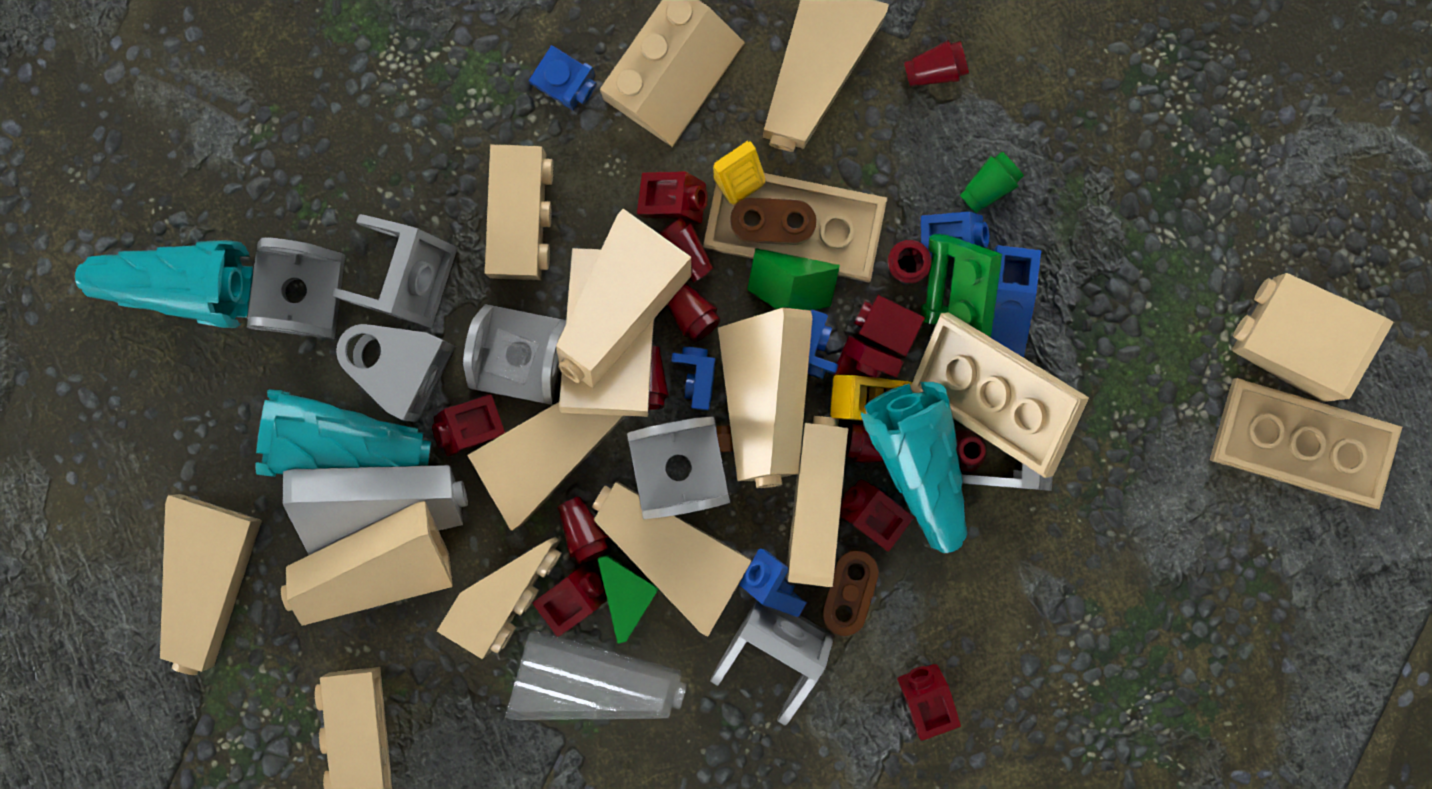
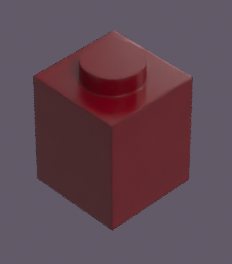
[854,295,925,359]

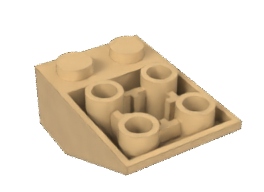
[437,537,562,659]

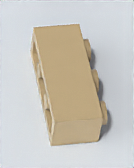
[485,144,553,280]
[315,667,392,789]

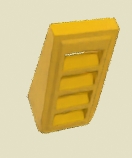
[713,141,765,205]
[830,375,913,421]

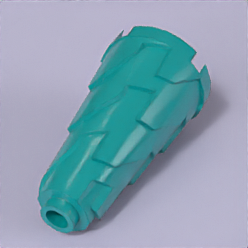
[75,240,253,328]
[861,382,968,553]
[256,389,431,477]

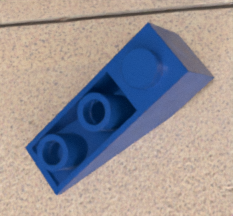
[990,245,1041,358]

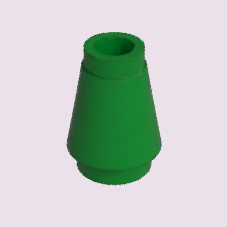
[959,151,1024,214]

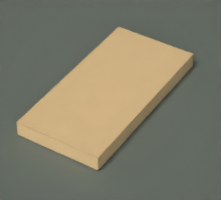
[703,173,887,282]
[559,248,654,417]
[911,313,1089,478]
[1210,378,1402,509]

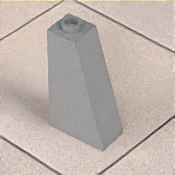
[283,465,468,555]

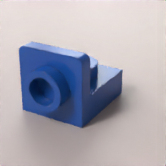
[529,45,597,111]
[921,212,989,258]
[808,310,838,379]
[671,347,716,411]
[739,549,807,617]

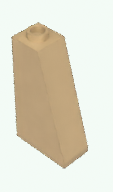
[763,0,889,152]
[556,209,691,388]
[718,308,812,488]
[467,402,626,530]
[785,416,848,587]
[592,482,751,637]
[160,494,262,675]
[281,501,453,626]

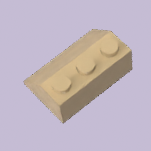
[600,0,745,148]

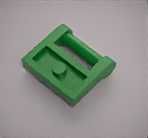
[920,234,1002,337]

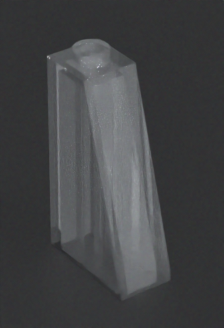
[505,629,687,720]

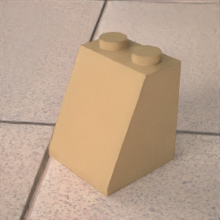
[1231,273,1394,402]

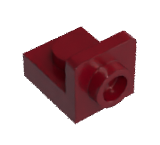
[637,171,708,224]
[833,336,904,390]
[432,394,505,456]
[840,479,914,552]
[532,564,607,638]
[897,664,961,741]

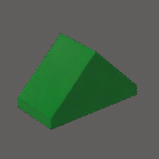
[747,248,840,311]
[598,554,659,644]

